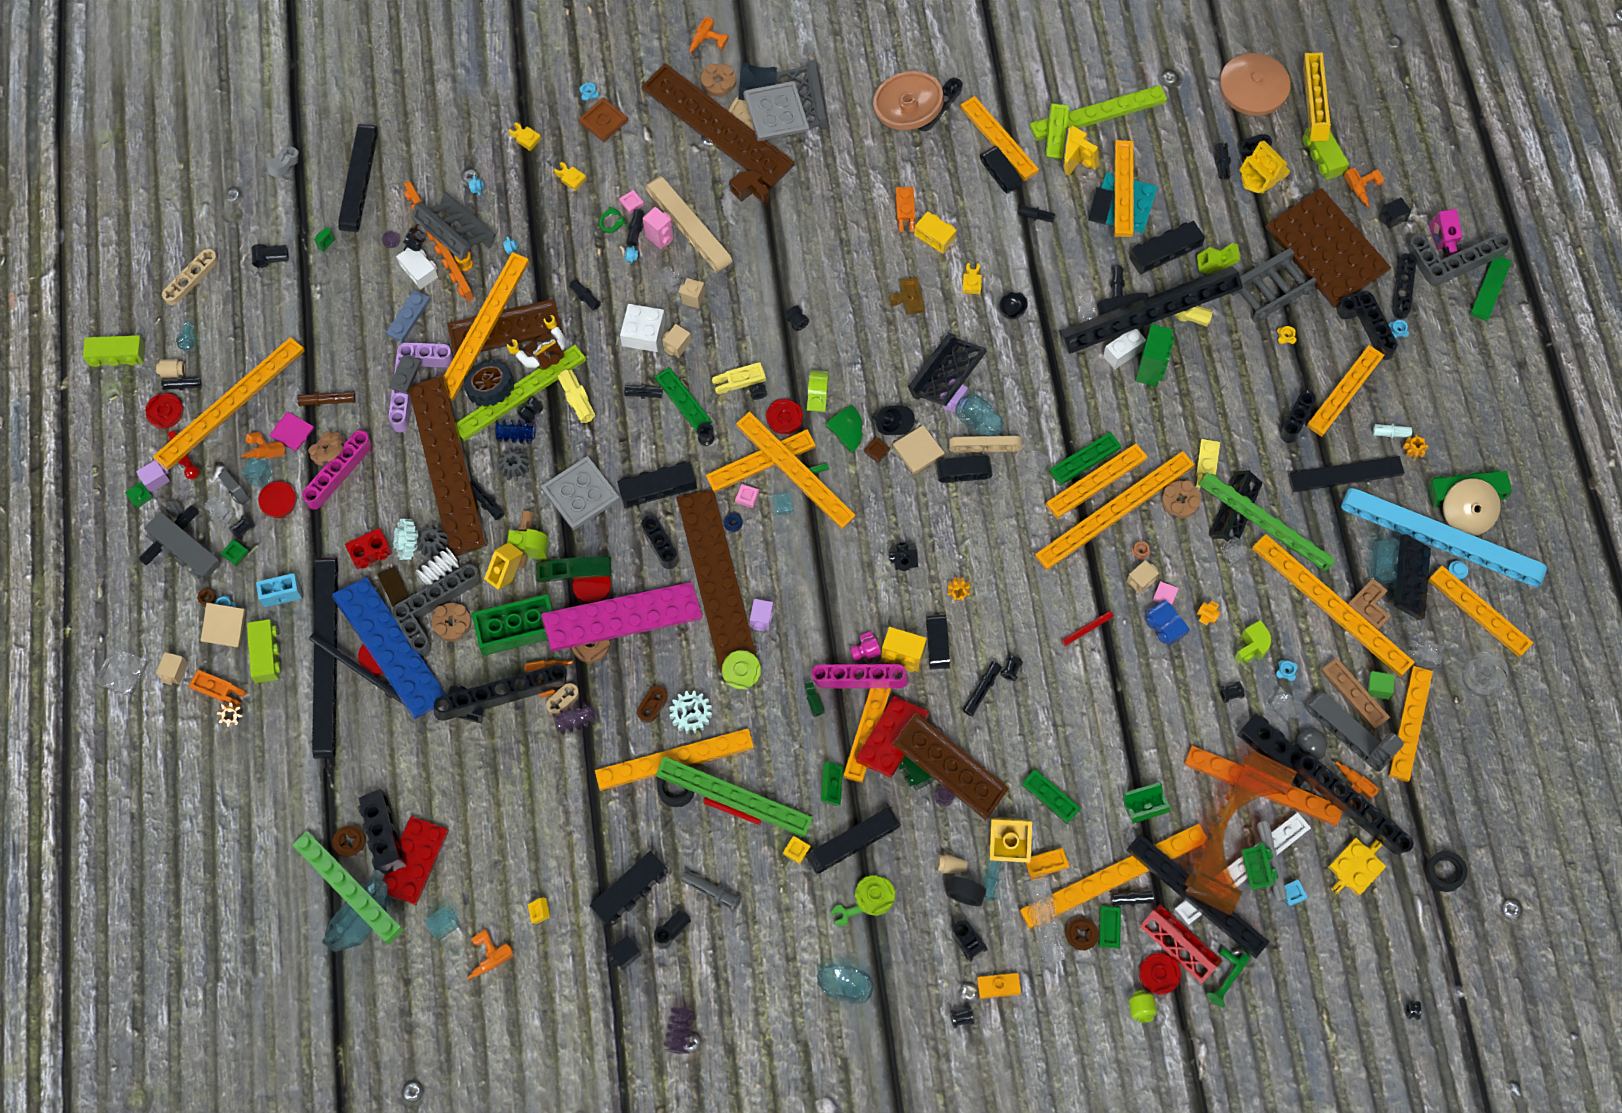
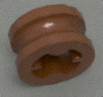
[197,589,217,608]

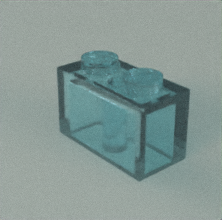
[1371,538,1400,584]

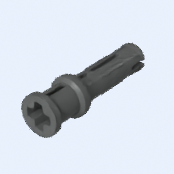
[681,870,742,912]

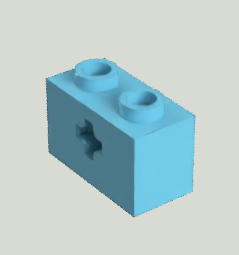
[256,573,303,608]

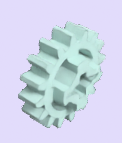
[393,519,418,560]
[669,691,712,734]

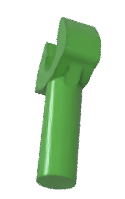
[831,904,863,927]

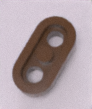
[637,686,668,723]

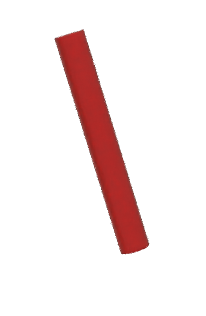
[1061,611,1114,647]
[703,797,761,825]

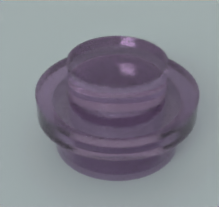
[382,231,400,248]
[934,786,955,806]

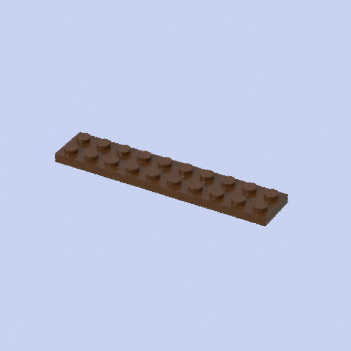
[641,63,795,189]
[409,375,487,557]
[677,489,757,673]

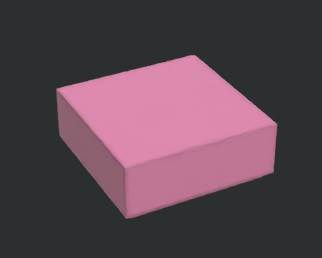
[619,190,644,214]
[735,484,759,508]
[1153,581,1179,605]

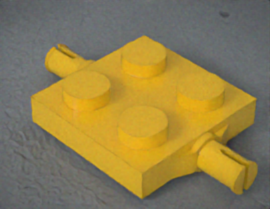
[1328,838,1387,896]

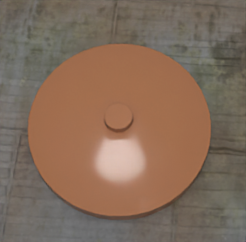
[1219,53,1291,116]
[873,71,944,130]

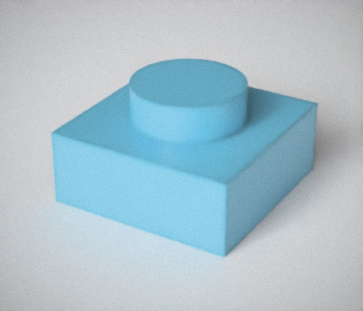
[1284,879,1308,908]

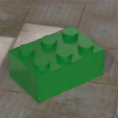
[1135,324,1175,387]

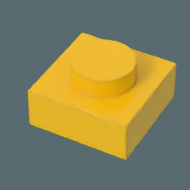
[783,836,811,865]
[528,898,550,924]

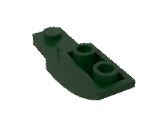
[536,557,612,583]

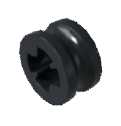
[749,384,767,400]
[1406,1000,1421,1020]

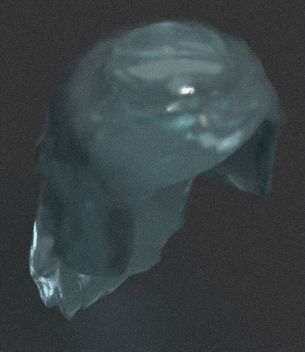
[956,395,1004,436]
[817,964,873,1004]

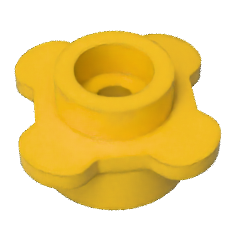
[1277,326,1296,344]

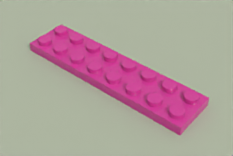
[541,582,702,652]

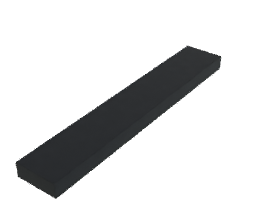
[1288,456,1405,493]

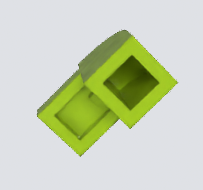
[1197,243,1240,274]
[807,369,829,412]
[507,529,550,560]
[1235,620,1271,664]

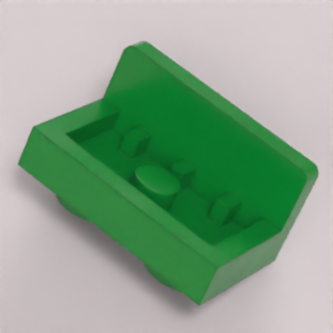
[1123,782,1171,823]
[1241,842,1278,891]

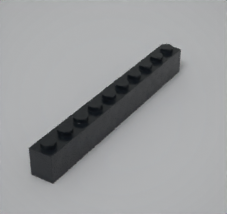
[1059,266,1243,354]

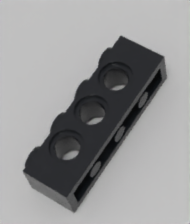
[1237,713,1309,788]
[358,789,407,875]

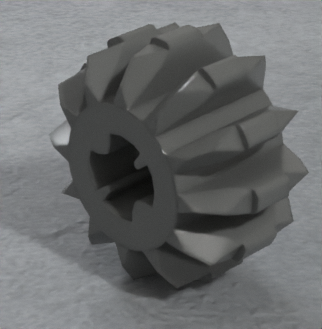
[497,449,530,481]
[417,525,448,559]

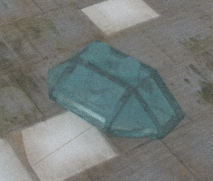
[322,876,387,952]

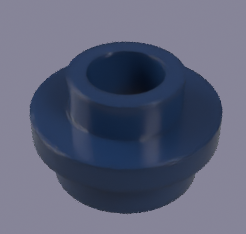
[724,513,743,532]

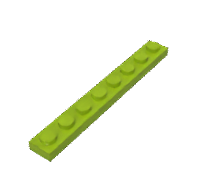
[1029,85,1167,141]
[457,344,586,442]

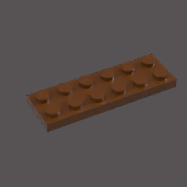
[447,299,563,357]
[892,713,1009,820]

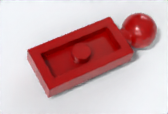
[167,430,200,480]

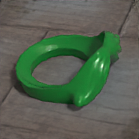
[599,207,626,233]

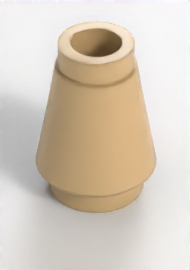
[937,853,967,874]

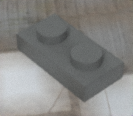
[389,355,421,395]

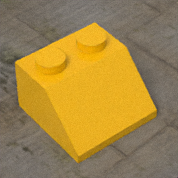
[990,817,1032,863]

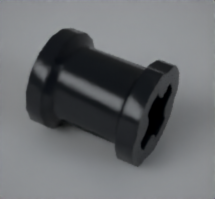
[697,423,715,446]
[229,515,254,540]
[1000,656,1023,681]
[1219,681,1245,703]
[950,1006,975,1029]

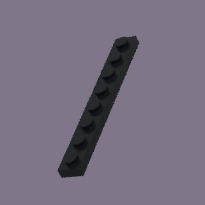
[1126,834,1270,959]

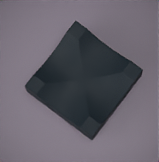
[738,62,777,101]

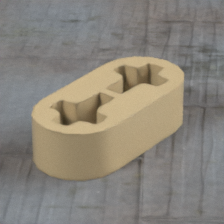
[546,683,579,716]

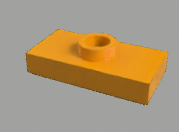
[1025,848,1069,879]
[977,973,1021,999]

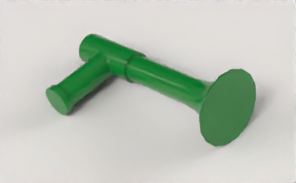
[1207,947,1250,1007]

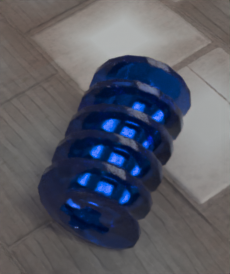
[495,419,536,444]

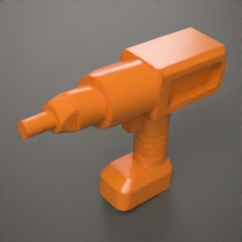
[688,17,729,54]
[1344,168,1384,208]
[241,432,285,459]
[524,660,573,698]
[1335,761,1379,807]
[467,929,514,980]

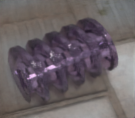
[552,703,596,736]
[664,1008,696,1054]

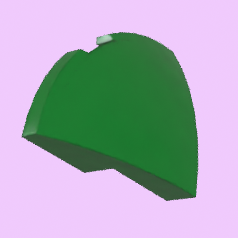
[826,405,863,454]

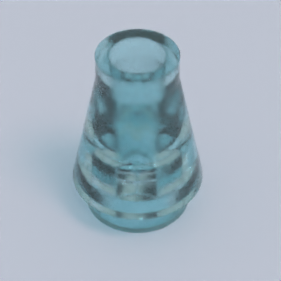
[176,322,195,350]

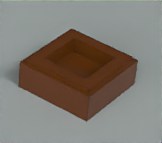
[864,437,890,463]

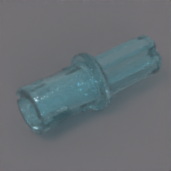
[983,860,1001,901]

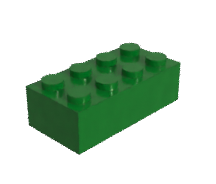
[472,594,553,656]

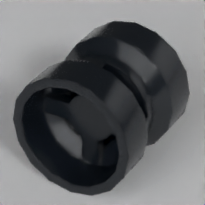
[785,306,810,331]
[517,397,543,423]

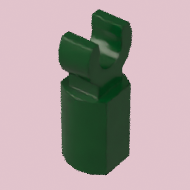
[804,681,825,717]

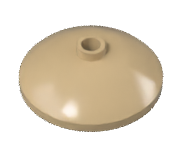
[1443,478,1501,536]

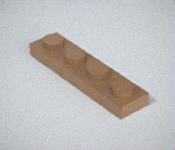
[1321,658,1390,731]

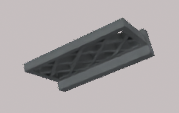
[776,60,829,129]

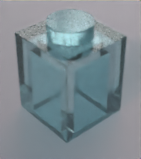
[242,458,273,489]
[424,907,458,942]

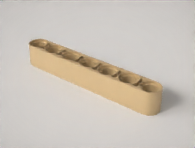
[645,176,733,273]

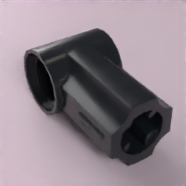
[251,244,289,268]
[654,909,691,949]

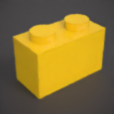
[914,211,957,254]
[484,542,523,590]

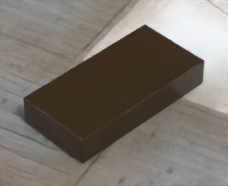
[377,566,409,607]

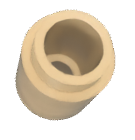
[156,359,186,378]

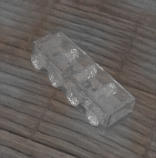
[1024,876,1066,964]

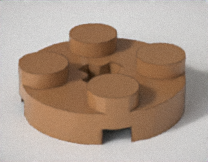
[701,64,736,97]
[308,431,345,465]
[1162,480,1201,518]
[431,603,471,642]
[571,639,611,664]

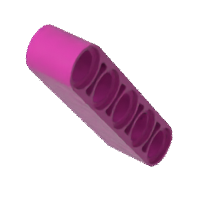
[302,430,372,509]
[811,664,909,688]

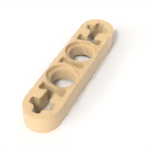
[162,249,218,305]
[949,436,1022,453]

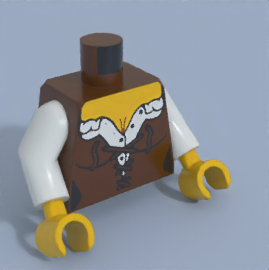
[507,315,566,370]

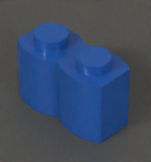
[1145,599,1189,646]

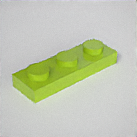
[1045,103,1069,159]

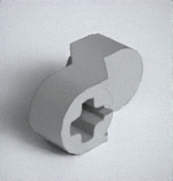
[267,147,299,177]

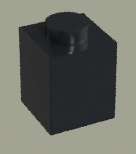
[1379,197,1411,229]
[608,935,642,971]

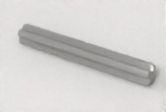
[1257,821,1287,901]

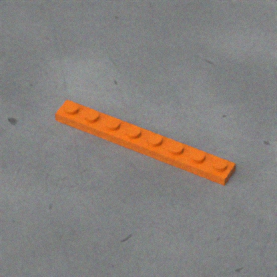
[403,181,474,302]
[1184,746,1342,827]

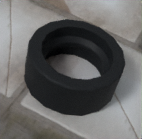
[657,778,695,807]
[1425,851,1468,892]
[945,876,987,907]

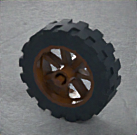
[463,360,515,407]

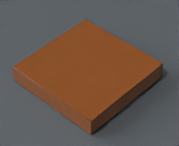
[578,97,628,143]

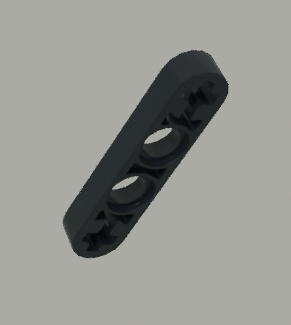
[918,78,963,132]
[1392,253,1416,319]

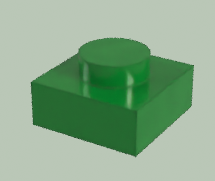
[314,227,335,252]
[125,482,153,509]
[220,540,249,567]

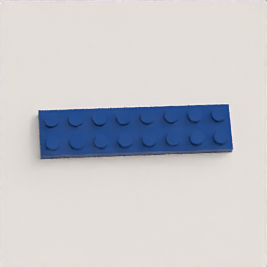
[332,577,446,720]

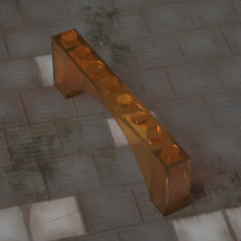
[1185,750,1297,915]

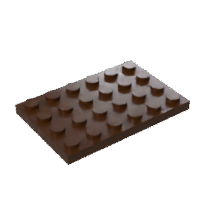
[1265,188,1391,308]

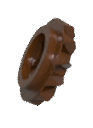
[332,825,366,858]
[1065,918,1099,951]

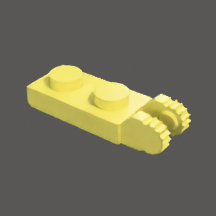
[712,362,766,394]
[1196,439,1220,488]

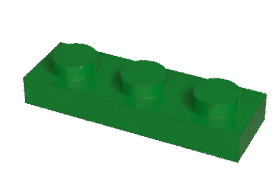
[1022,769,1081,825]

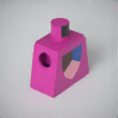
[1429,209,1462,256]

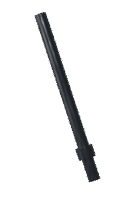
[309,633,405,706]

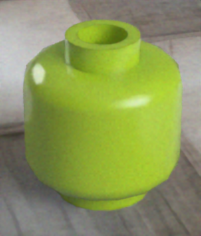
[1128,990,1157,1023]

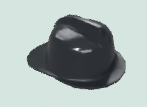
[872,405,915,435]

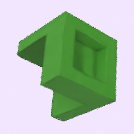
[1366,671,1395,700]

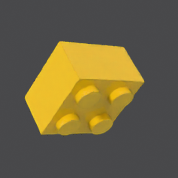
[881,627,927,672]

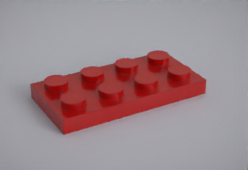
[856,696,929,778]
[378,816,449,906]

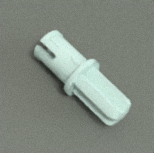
[1373,424,1412,438]

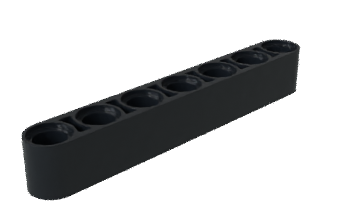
[338,124,378,232]
[434,664,567,721]
[1294,755,1414,855]

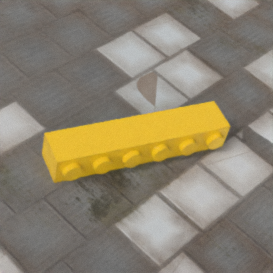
[1303,53,1330,141]

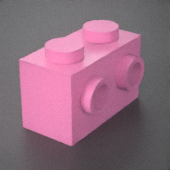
[643,207,673,249]

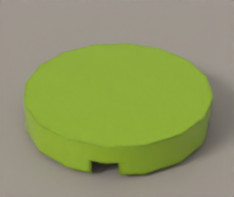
[721,650,761,689]
[855,875,896,916]

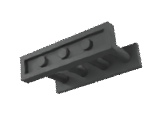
[412,192,496,260]
[1230,248,1316,323]

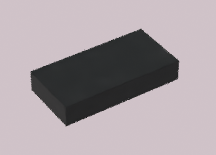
[1088,187,1114,225]

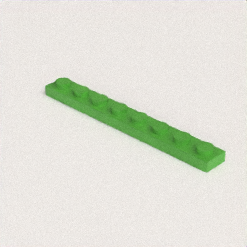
[1198,472,1335,572]
[656,756,813,837]
[292,831,404,945]

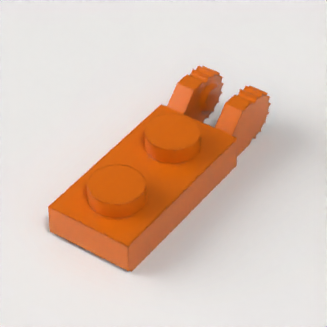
[896,187,915,232]
[188,670,246,707]

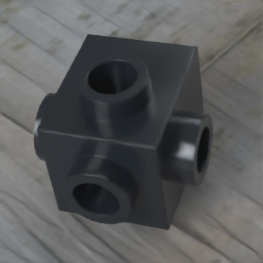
[889,542,918,571]

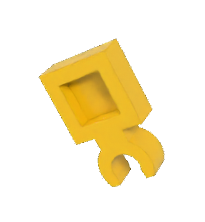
[508,123,541,151]
[554,162,587,191]
[962,263,982,294]

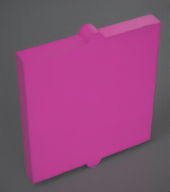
[269,412,314,452]

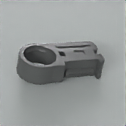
[218,470,250,505]

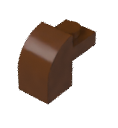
[729,171,769,205]

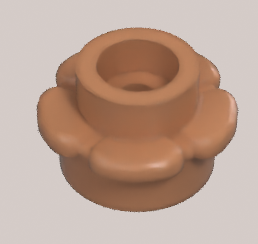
[1131,541,1150,560]

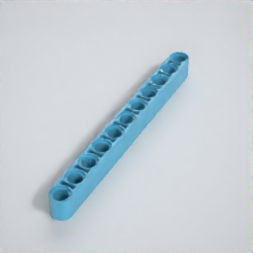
[1341,488,1547,587]

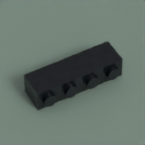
[1129,221,1205,275]
[617,462,697,509]
[589,850,668,928]

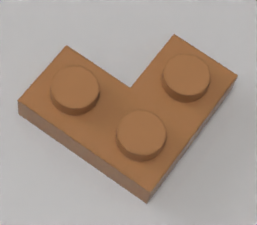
[1348,578,1391,630]

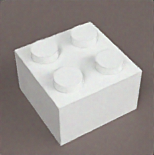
[620,304,666,352]

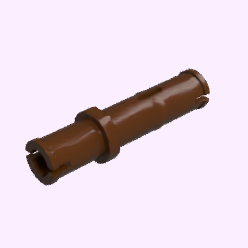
[297,391,356,407]

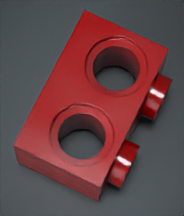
[345,528,392,570]

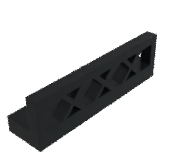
[1209,470,1262,547]

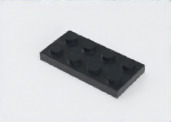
[1394,534,1431,620]

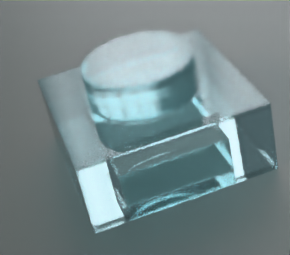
[772,492,794,516]

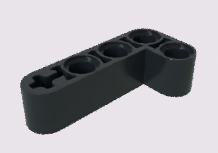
[1337,291,1398,360]

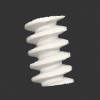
[416,547,459,585]

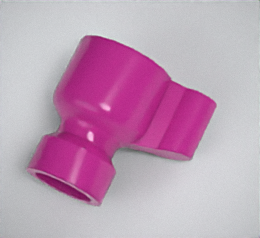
[849,631,881,662]

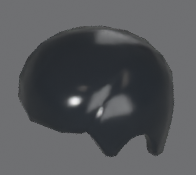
[999,292,1028,320]

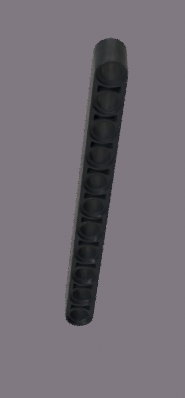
[312,557,338,759]

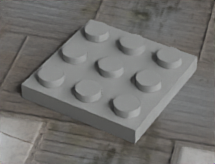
[743,81,809,141]
[541,456,620,531]

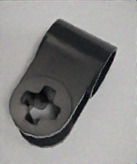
[952,920,987,962]

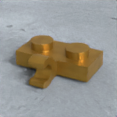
[889,277,925,315]

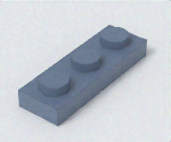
[386,290,431,344]

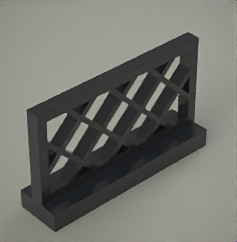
[908,333,987,406]

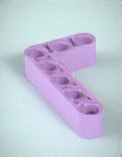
[389,343,454,432]

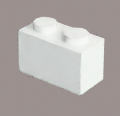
[396,248,438,290]
[1103,329,1146,369]

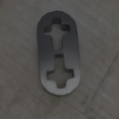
[1239,134,1272,158]

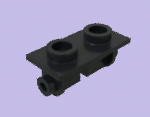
[403,224,426,252]

